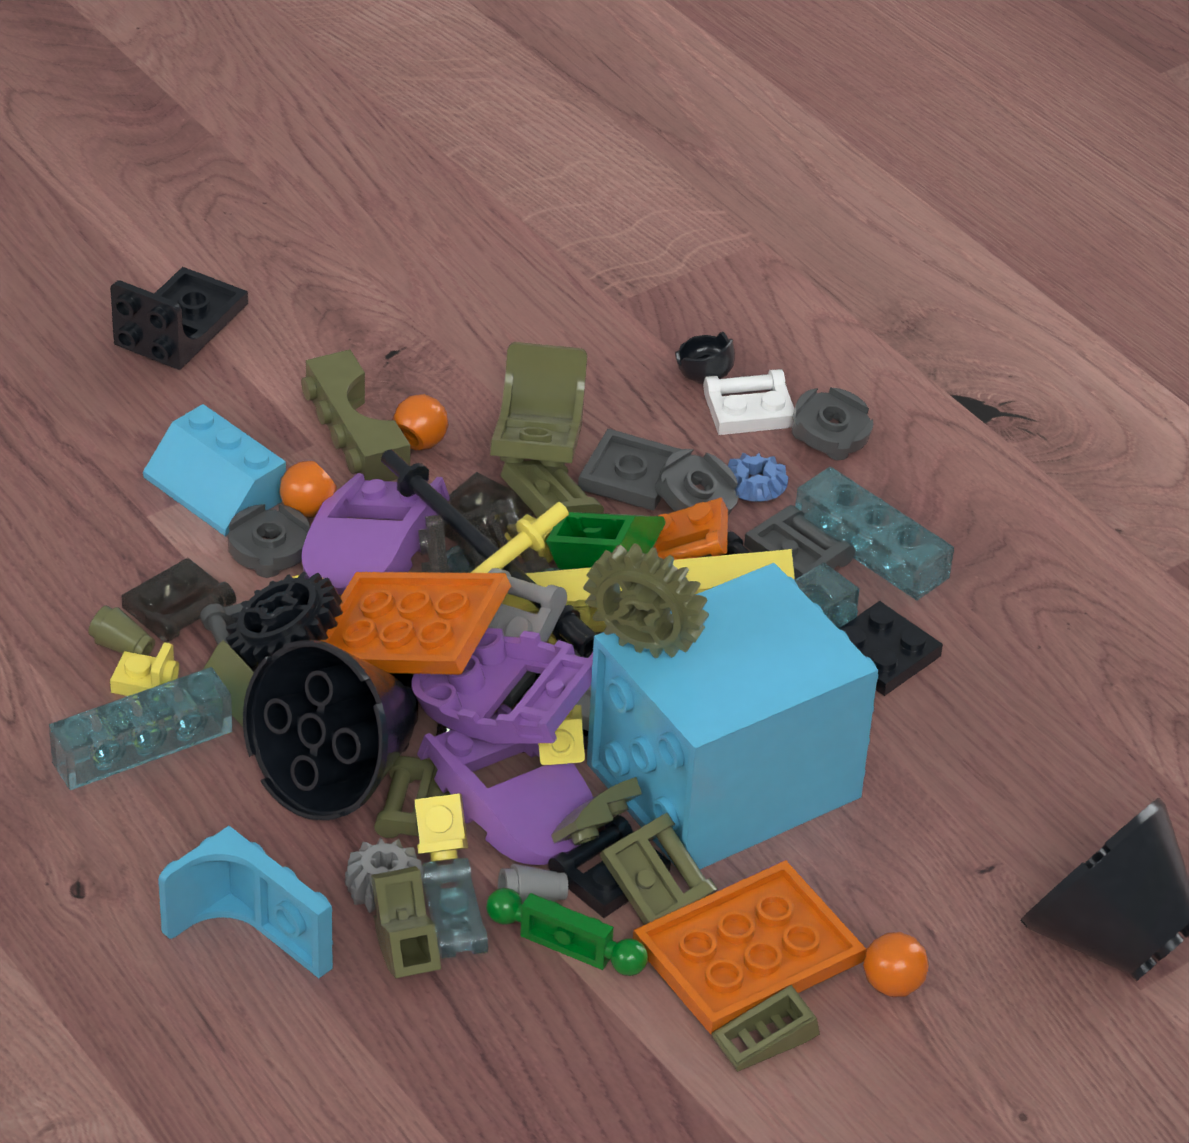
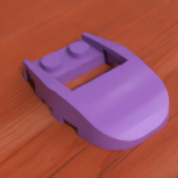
[302,473,450,595]
[411,628,593,744]
[417,704,593,865]

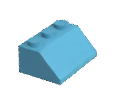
[143,404,286,537]

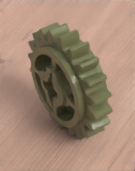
[583,543,709,658]

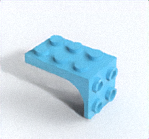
[158,826,333,978]

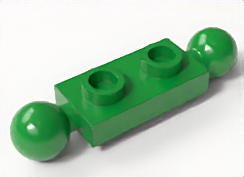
[486,888,648,976]

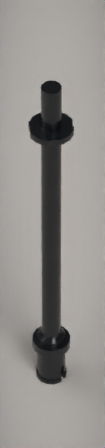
[381,449,598,658]

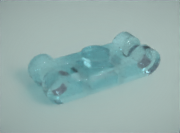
[421,858,488,959]

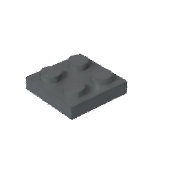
[578,429,682,511]

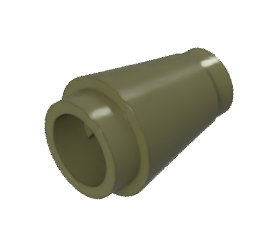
[88,605,155,656]

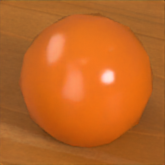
[392,394,449,450]
[279,461,337,517]
[863,932,929,997]

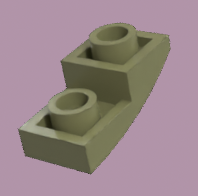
[551,777,642,845]

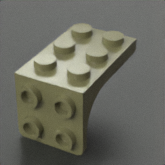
[490,342,588,467]

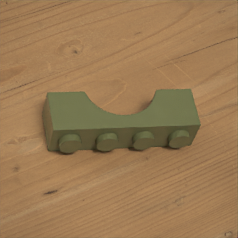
[301,349,410,481]

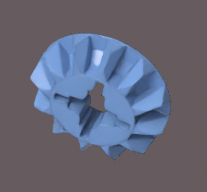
[728,453,788,502]

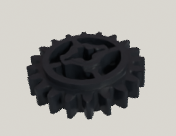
[226,572,343,668]

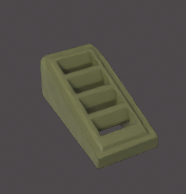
[711,985,820,1072]

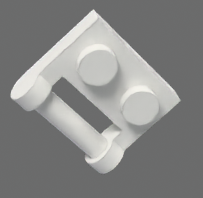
[703,369,795,435]

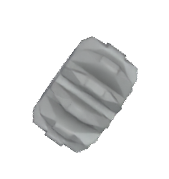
[345,837,424,913]

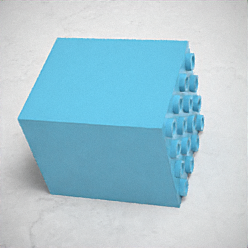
[587,563,878,869]

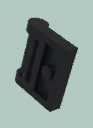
[548,815,671,918]

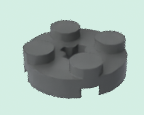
[792,387,874,460]
[655,449,739,515]
[227,504,310,578]

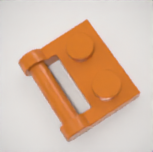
[653,497,728,560]

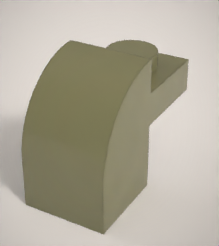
[371,866,441,978]

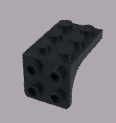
[110,267,248,370]

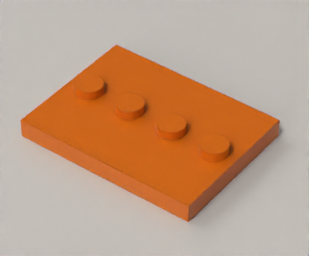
[320,572,511,675]
[633,860,866,1035]

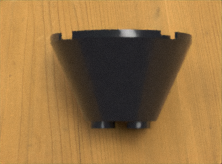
[243,640,416,820]
[1020,798,1189,982]

